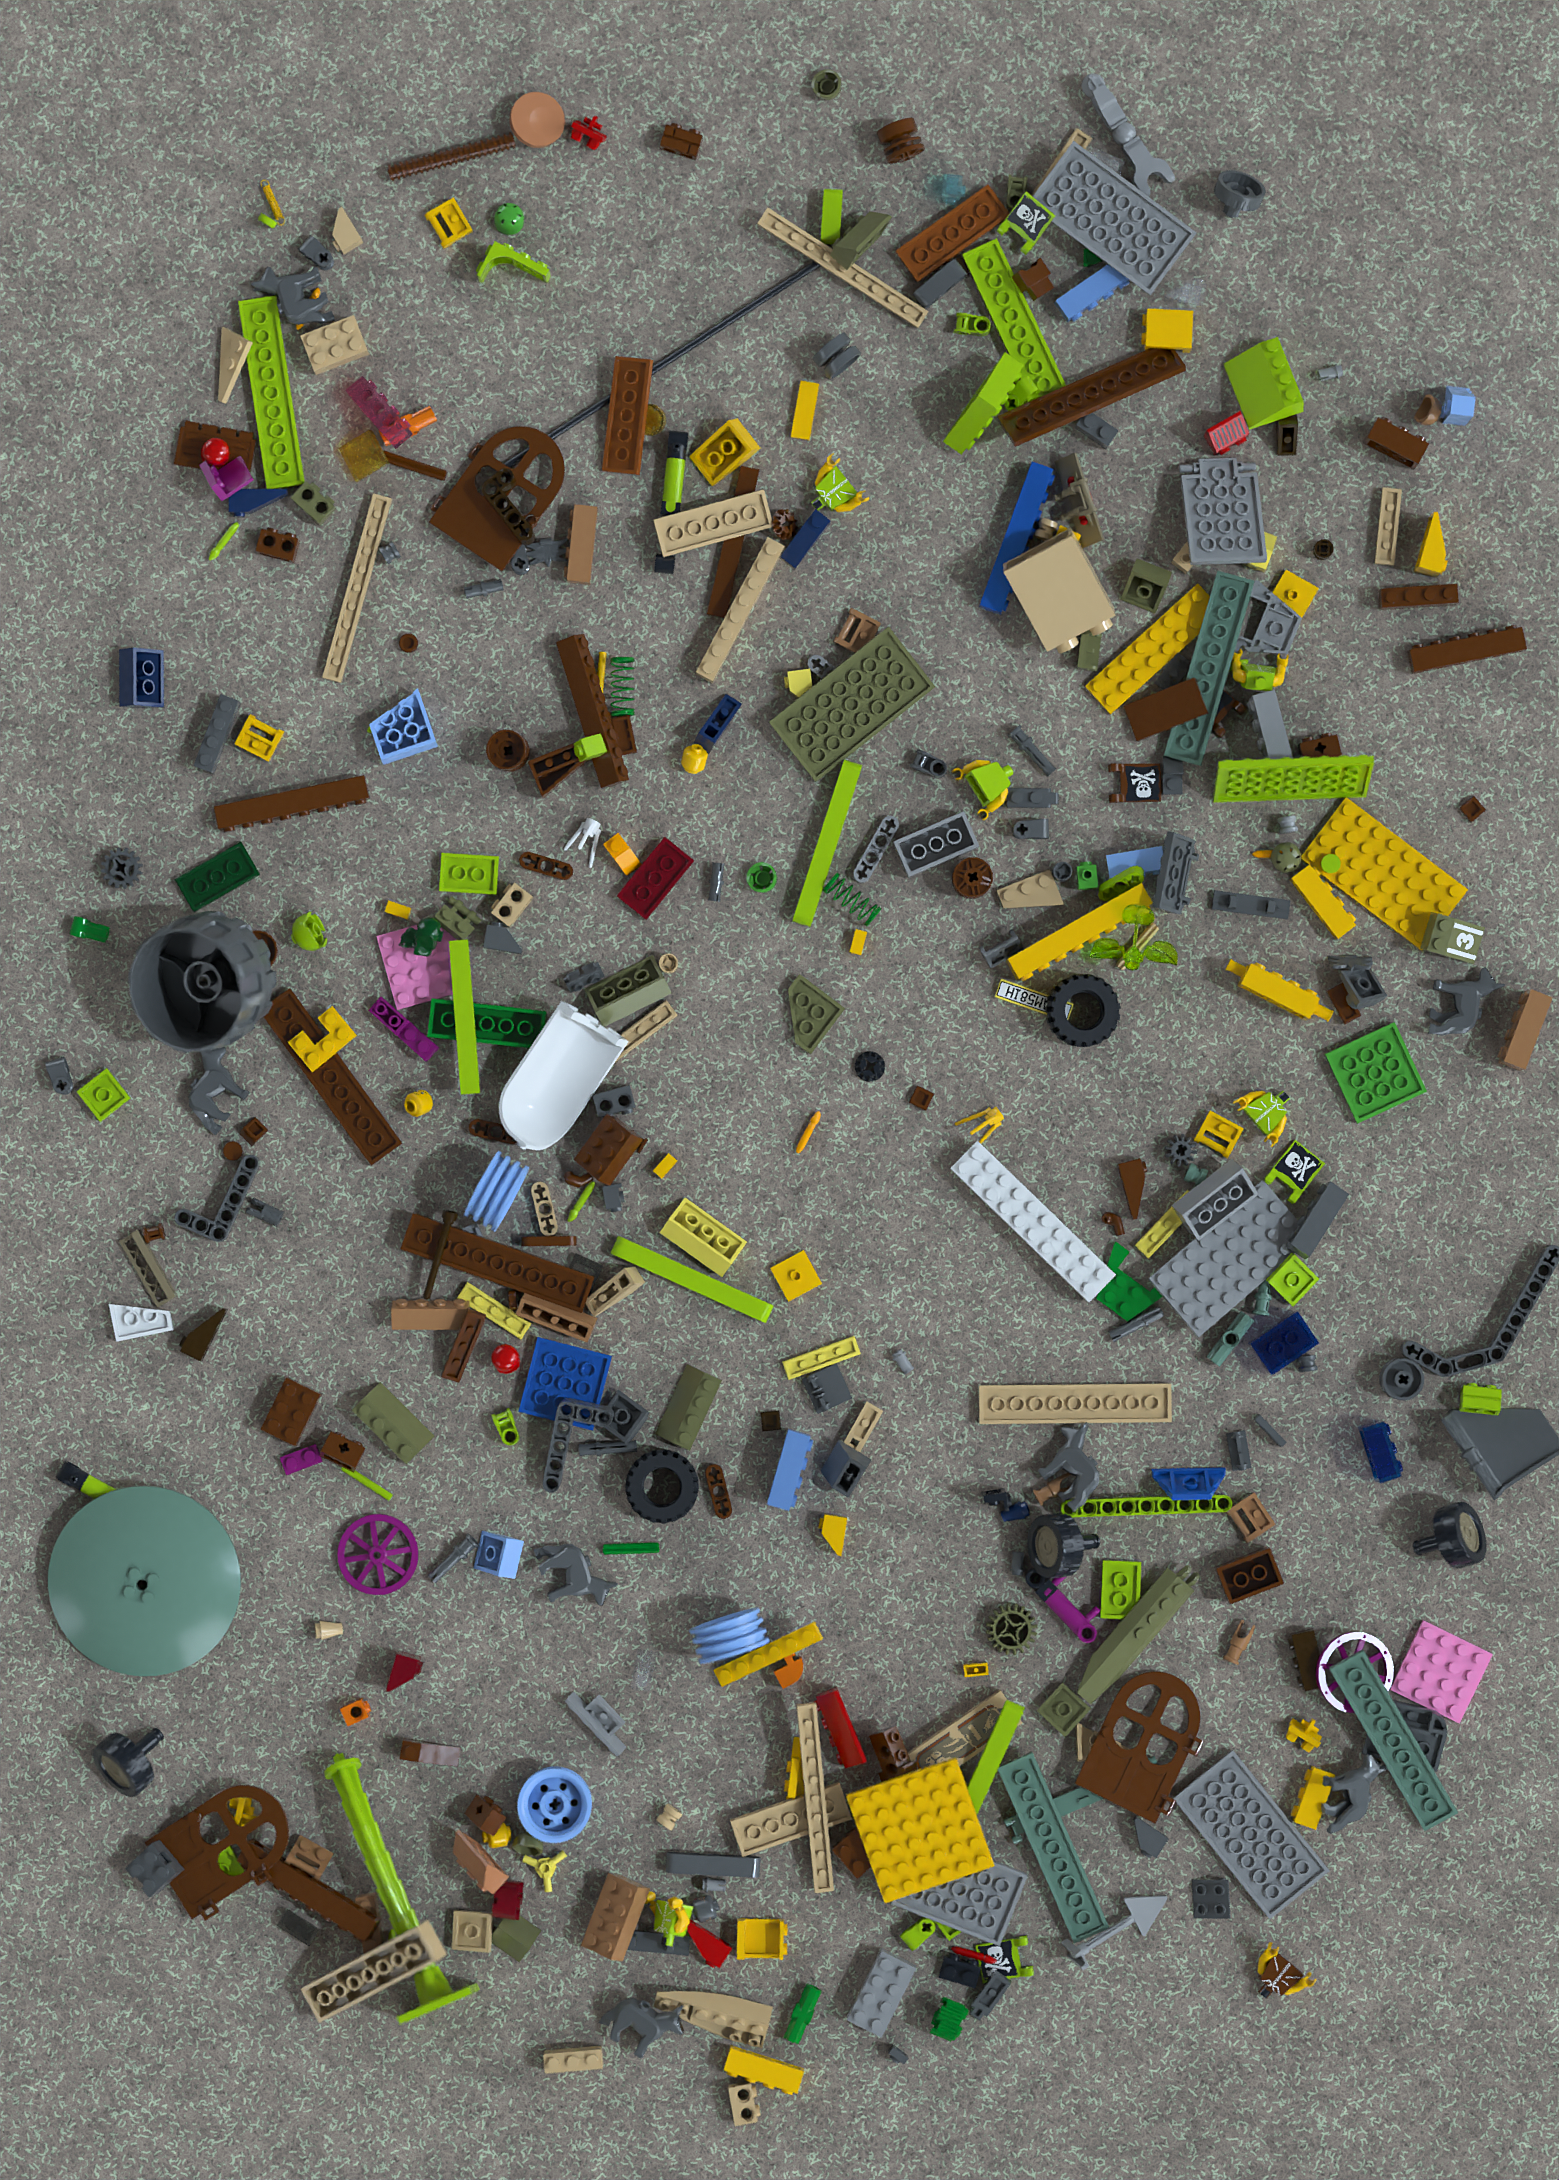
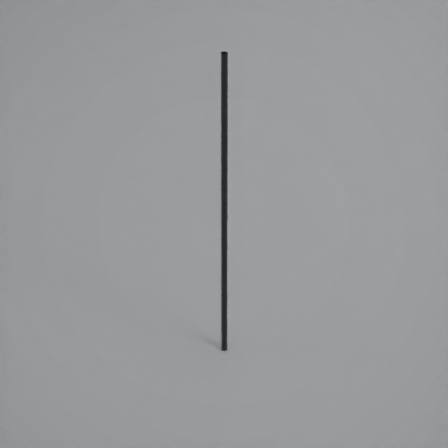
[503,262,820,468]

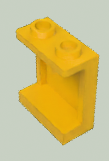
[1141,308,1193,353]
[737,1918,788,1960]

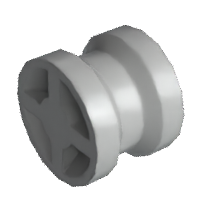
[1277,816,1298,834]

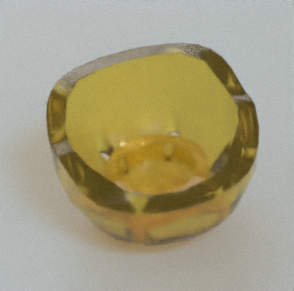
[645,404,666,436]

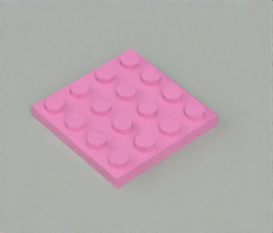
[376,925,457,1010]
[1390,1620,1493,1724]

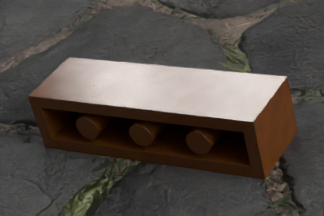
[1378,584,1459,611]

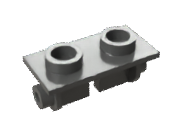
[563,962,605,993]
[1226,1430,1252,1471]

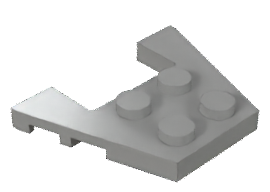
[1235,580,1302,654]

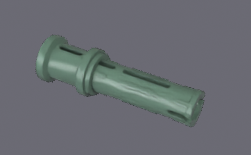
[1252,1279,1272,1316]

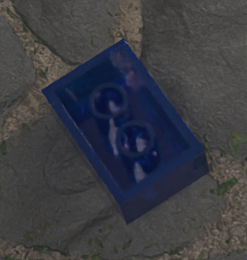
[1248,1311,1319,1376]
[1358,1420,1403,1484]

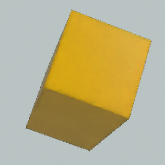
[384,900,412,920]
[849,929,867,956]
[653,1153,678,1179]
[963,1662,989,1677]

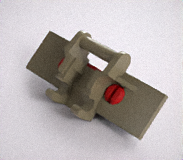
[1053,453,1104,549]

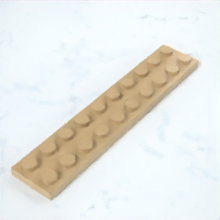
[979,1383,1172,1424]

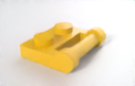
[424,197,473,249]
[234,714,285,762]
[1193,1110,1244,1159]

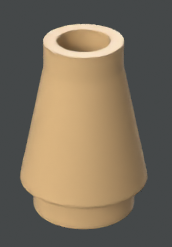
[315,1621,343,1640]

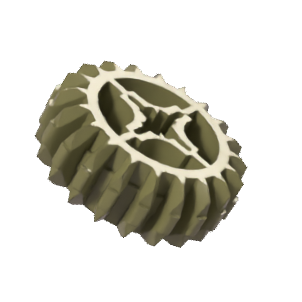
[986,1603,1037,1655]

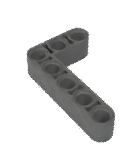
[174,1155,260,1242]
[543,1398,614,1493]

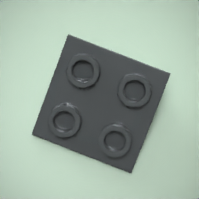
[802,1363,852,1414]
[1192,1878,1231,1919]

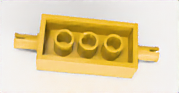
[1225,959,1334,1022]

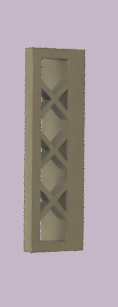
[119,1230,177,1308]

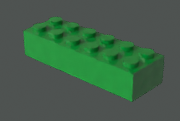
[427,999,547,1049]

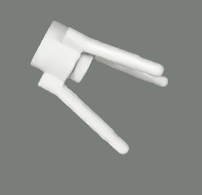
[563,818,601,868]

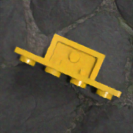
[784,1737,805,1800]

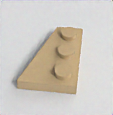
[996,869,1064,909]

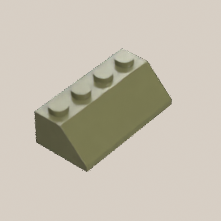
[584,955,672,1027]
[655,1364,722,1451]
[352,1382,435,1464]

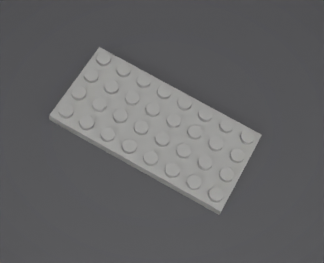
[1033,141,1197,295]
[1148,1180,1298,1338]
[1173,1749,1330,1919]

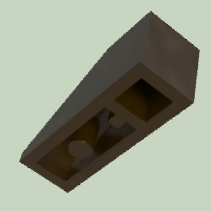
[179,1308,228,1362]

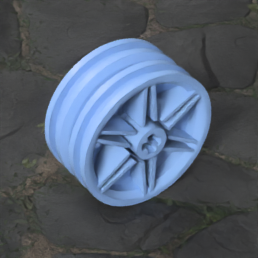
[464,1151,529,1232]
[689,1607,769,1664]
[518,1766,592,1843]

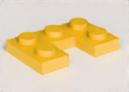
[288,1006,357,1072]

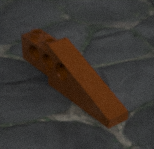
[869,1726,917,1782]

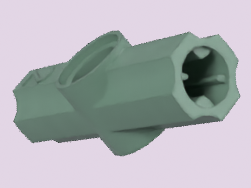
[1206,1311,1254,1367]

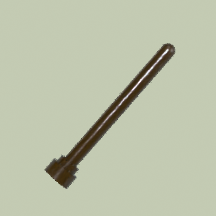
[423,1209,458,1300]

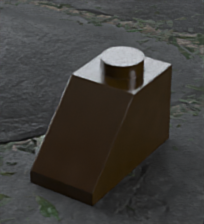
[1276,414,1298,456]

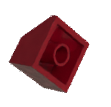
[386,1650,424,1692]

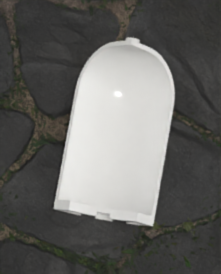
[499,1001,629,1150]

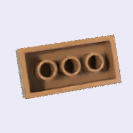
[1497,989,1553,1071]
[581,1873,650,1961]

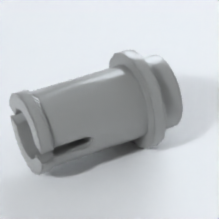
[1318,364,1343,382]
[892,1349,914,1375]
[702,1877,726,1893]

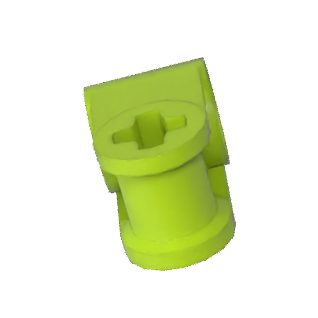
[953,313,991,337]
[1004,376,1040,411]
[491,1408,520,1446]
[899,1917,936,1951]

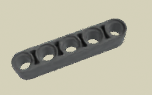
[665,1852,761,1878]

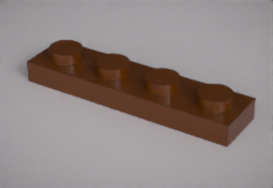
[441,1309,486,1383]

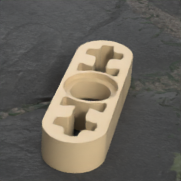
[531,1182,558,1236]

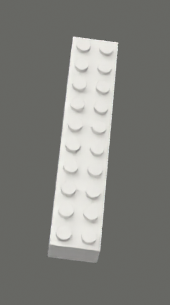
[950,1141,1116,1303]

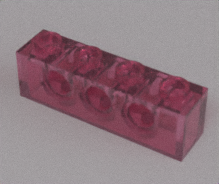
[345,376,413,449]

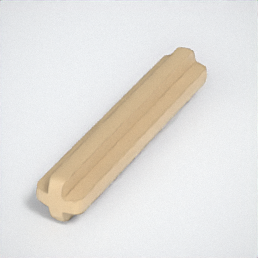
[1116,923,1159,970]

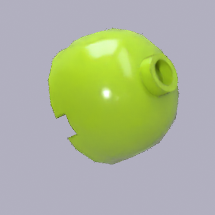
[291,911,327,951]

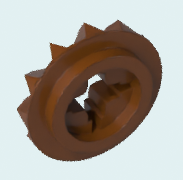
[772,509,798,540]

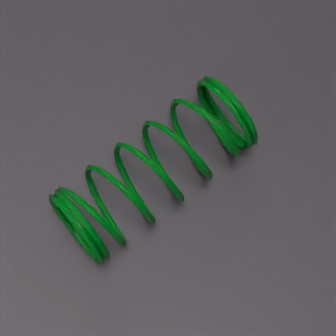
[610,657,635,717]
[823,872,881,927]

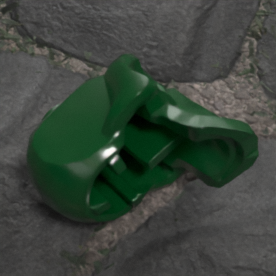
[398,917,444,957]

